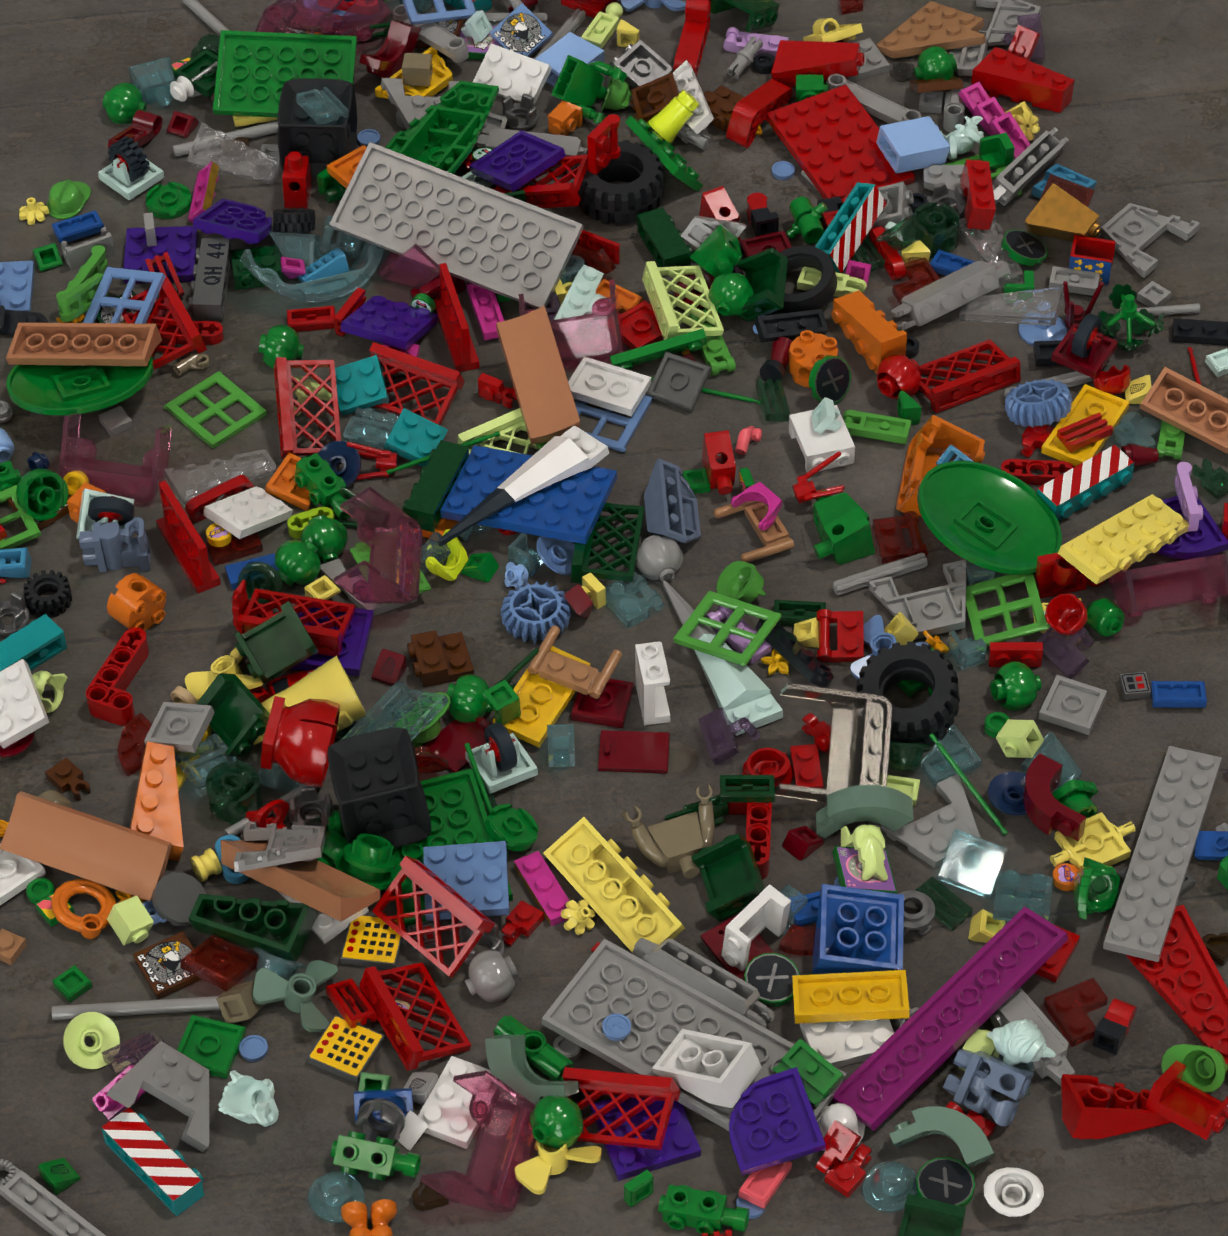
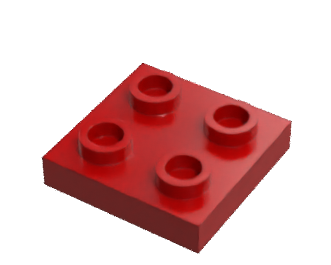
[1035,553,1088,599]

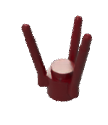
[1063,281,1104,329]

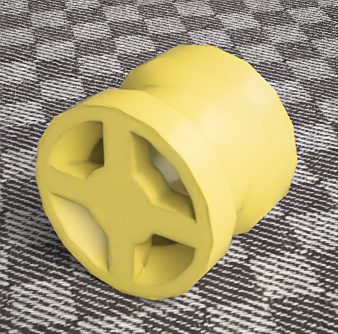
[190,848,222,882]

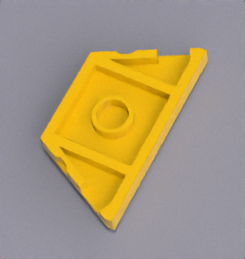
[374,47,453,99]

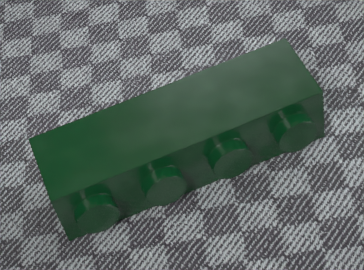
[402,440,469,532]

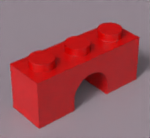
[960,159,996,230]

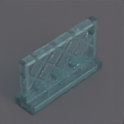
[341,681,449,741]

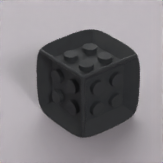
[277,78,357,179]
[327,728,431,848]

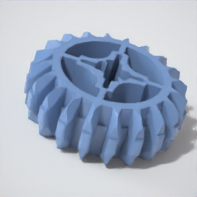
[1005,379,1072,428]
[501,581,571,645]

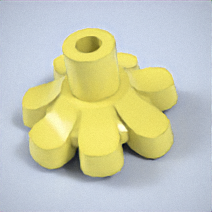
[1014,111,1040,141]
[19,198,49,225]
[561,900,595,936]

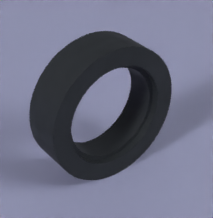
[778,246,837,313]

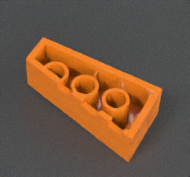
[831,290,907,374]
[130,741,184,862]

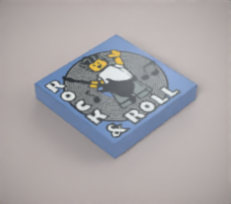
[490,3,553,57]

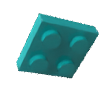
[335,355,389,415]
[383,408,448,467]

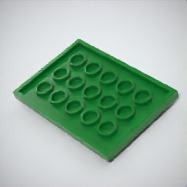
[213,30,357,118]
[389,768,513,928]

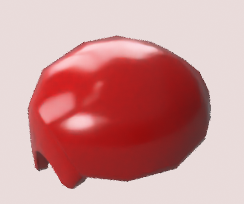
[1093,365,1131,395]
[1045,593,1088,636]

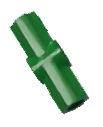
[493,1015,574,1081]

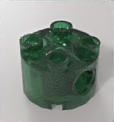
[911,202,959,258]
[206,760,263,825]

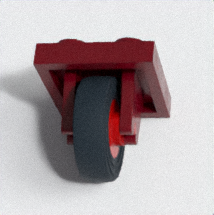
[1051,314,1118,379]

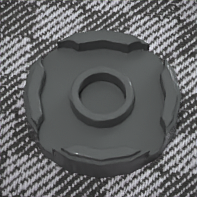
[152,872,206,926]

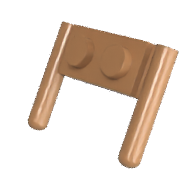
[713,501,794,563]
[527,625,622,699]

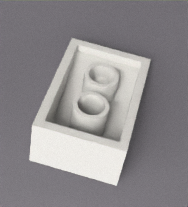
[652,1029,762,1108]

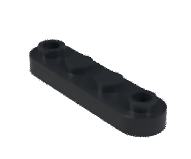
[755,619,834,688]

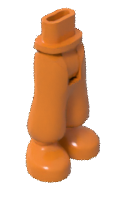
[341,1199,397,1236]

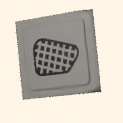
[403,1072,438,1106]

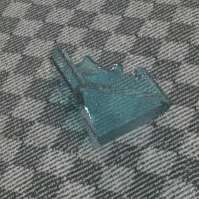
[269,232,321,268]

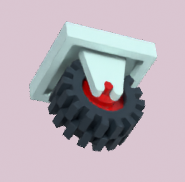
[98,136,164,201]

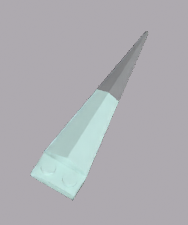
[663,580,783,736]

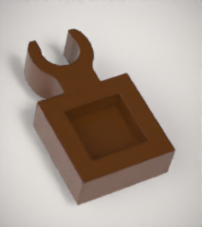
[45,758,91,801]

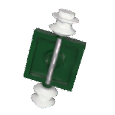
[170,49,218,102]

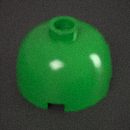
[16,468,69,520]

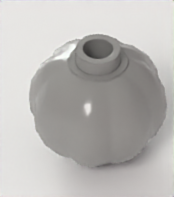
[636,535,683,582]
[465,950,519,1003]

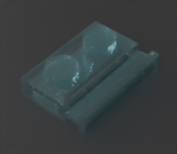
[296,87,348,124]

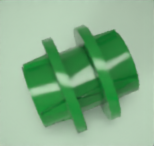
[338,834,397,893]

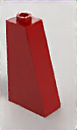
[771,40,865,87]

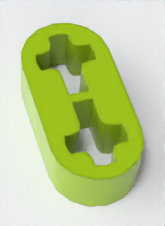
[287,507,334,539]

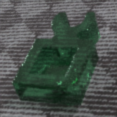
[1192,458,1228,499]

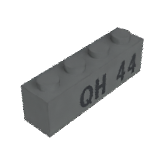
[189,238,232,322]

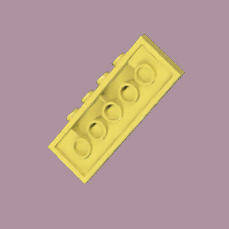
[1058,494,1190,585]
[543,817,685,952]

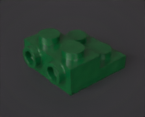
[231,245,283,290]

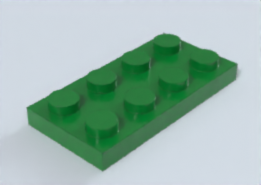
[625,115,704,192]

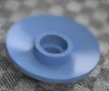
[1018,312,1067,346]
[536,536,575,575]

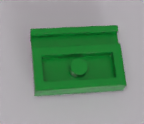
[772,1039,844,1108]

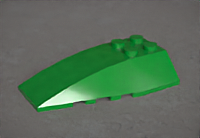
[385,80,499,174]

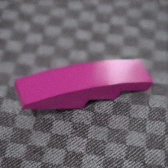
[958,82,1031,160]

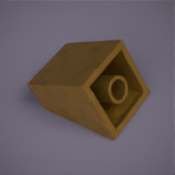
[1025,183,1102,241]

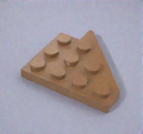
[876,1,986,59]

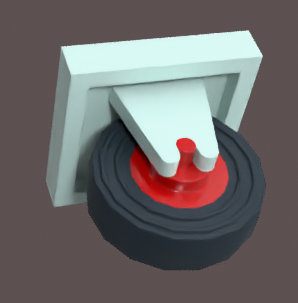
[76,489,135,539]
[465,722,538,794]

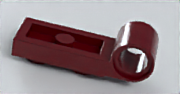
[108,110,163,148]

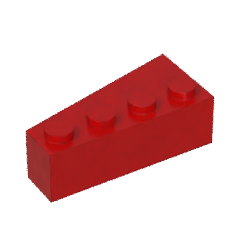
[971,47,1075,113]

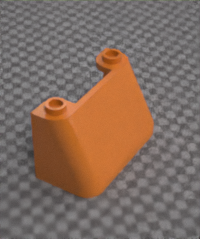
[896,415,985,516]

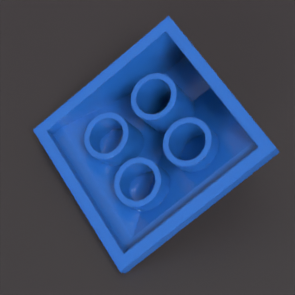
[812,884,904,974]

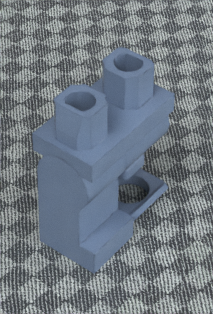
[79,517,151,572]
[943,1049,1034,1127]

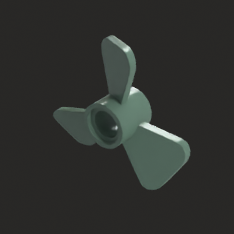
[252,960,338,1032]

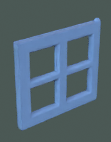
[402,0,476,25]
[83,267,166,324]
[575,395,653,452]

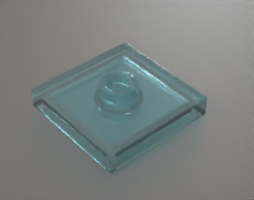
[937,829,1006,899]

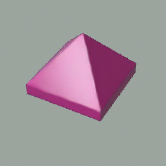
[280,257,306,280]
[845,260,872,288]

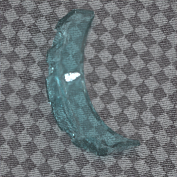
[240,242,384,302]

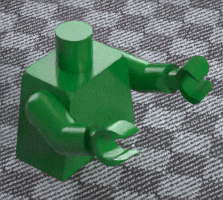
[551,55,627,124]

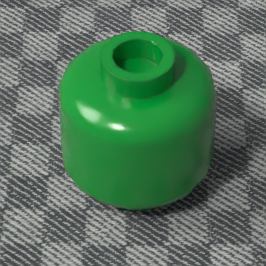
[1087,598,1125,637]

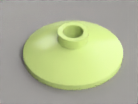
[63,1012,120,1069]

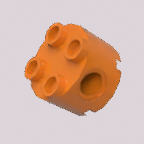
[788,330,838,388]
[107,573,166,631]

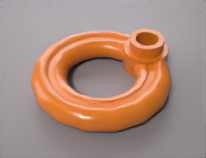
[51,879,116,939]

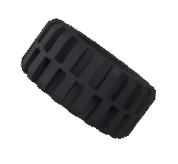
[575,140,663,225]
[856,641,960,747]

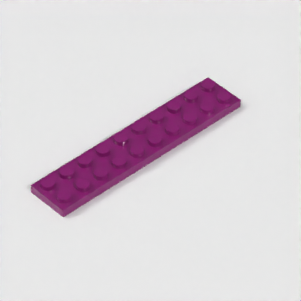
[832,906,1068,1131]

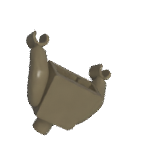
[622,784,715,879]

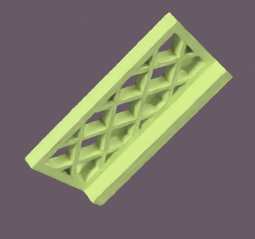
[642,261,724,340]
[457,408,537,455]

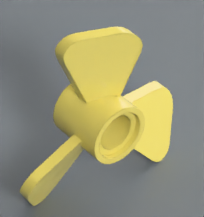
[185,647,263,702]
[515,1123,602,1195]

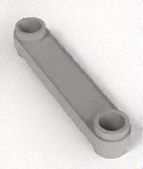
[393,4,469,63]
[827,74,922,124]

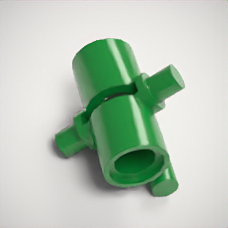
[787,197,828,244]

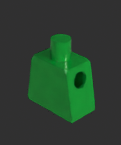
[690,224,742,278]
[813,490,869,541]
[813,507,875,565]

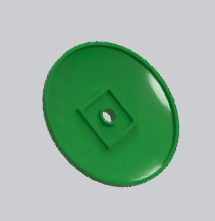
[6,356,154,415]
[917,461,1062,575]

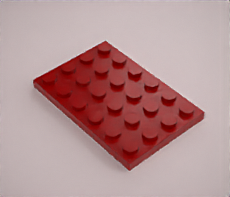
[766,85,915,203]

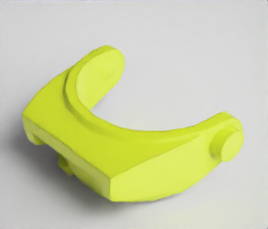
[425,529,468,581]

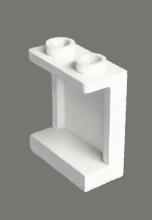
[789,405,855,472]
[635,641,670,726]
[721,884,791,971]

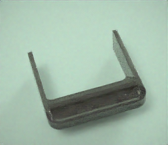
[775,683,892,802]

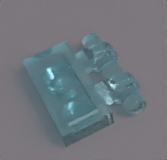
[343,407,399,450]
[605,572,665,628]

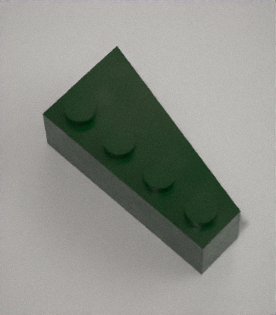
[188,894,318,964]

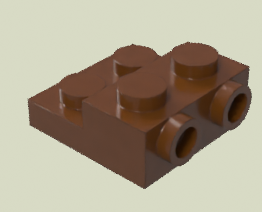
[630,72,680,129]
[703,85,744,132]
[407,630,474,687]

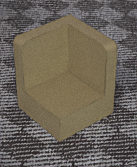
[402,53,433,86]
[216,980,264,1024]

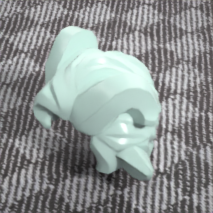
[940,116,984,160]
[987,1019,1056,1066]
[218,1070,279,1127]

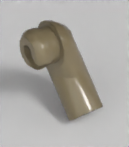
[173,353,210,376]

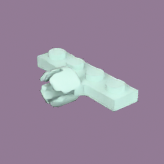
[551,264,615,337]

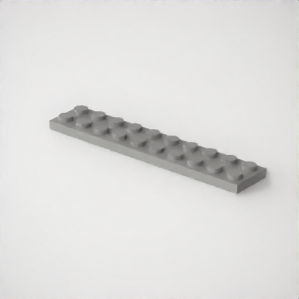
[1103,746,1222,962]

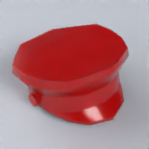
[742,748,794,794]

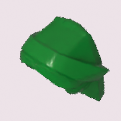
[1073,857,1120,920]

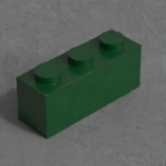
[637,207,693,277]

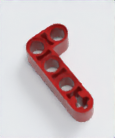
[673,0,711,77]
[726,79,793,148]
[85,627,149,726]
[726,785,772,880]

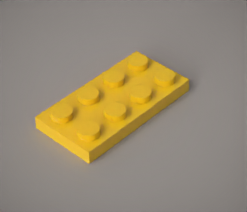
[1041,384,1130,467]
[492,646,590,748]
[792,970,910,1024]

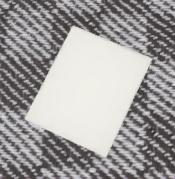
[398,1110,429,1151]

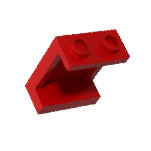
[1145,1061,1228,1140]

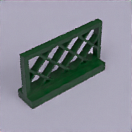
[571,503,644,584]

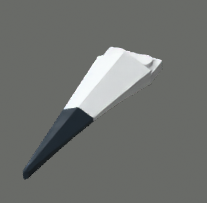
[438,426,609,546]

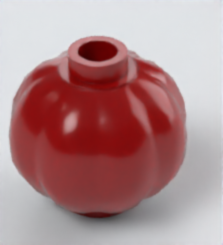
[877,355,921,400]

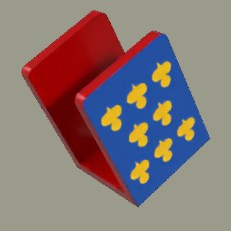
[1069,235,1116,285]

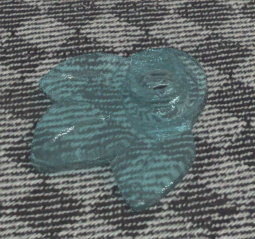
[1113,411,1161,448]

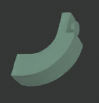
[816,785,914,839]
[485,1035,579,1108]
[889,1106,996,1168]

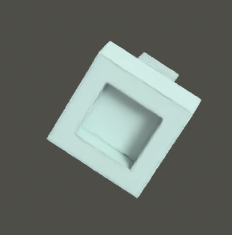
[461,10,493,42]
[811,397,842,434]

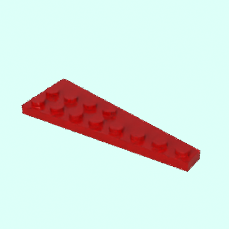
[1106,905,1228,1072]

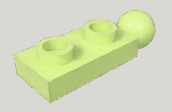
[581,2,623,49]

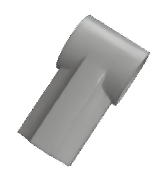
[943,89,965,132]

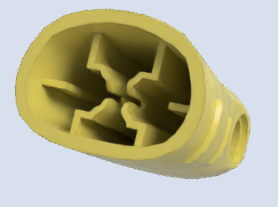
[253,655,367,745]

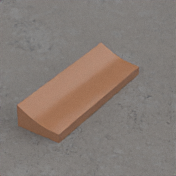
[496,305,580,444]
[6,323,162,366]
[1140,367,1228,454]
[0,791,172,901]
[221,840,380,922]

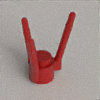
[346,442,397,481]
[792,451,845,504]

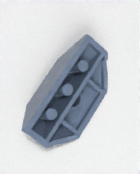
[644,458,701,543]

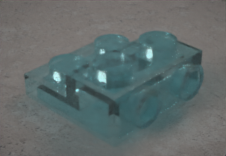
[993,869,1053,921]

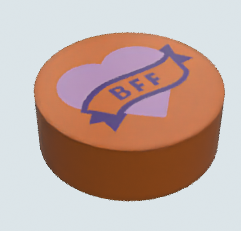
[1052,863,1079,891]

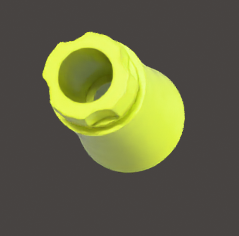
[648,89,700,143]

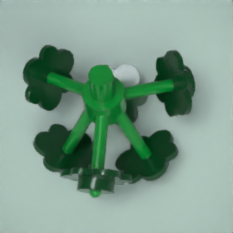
[1098,284,1165,351]

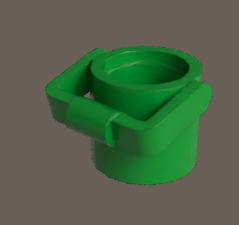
[1052,779,1098,819]

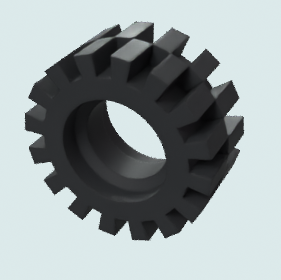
[273,208,316,233]
[23,570,72,618]

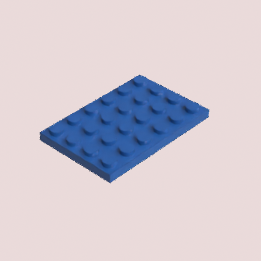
[440,445,617,544]

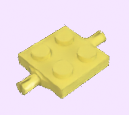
[1050,812,1136,870]

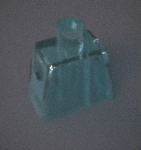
[128,57,175,106]

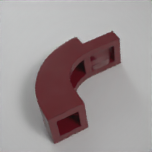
[359,20,421,78]
[1023,753,1086,841]

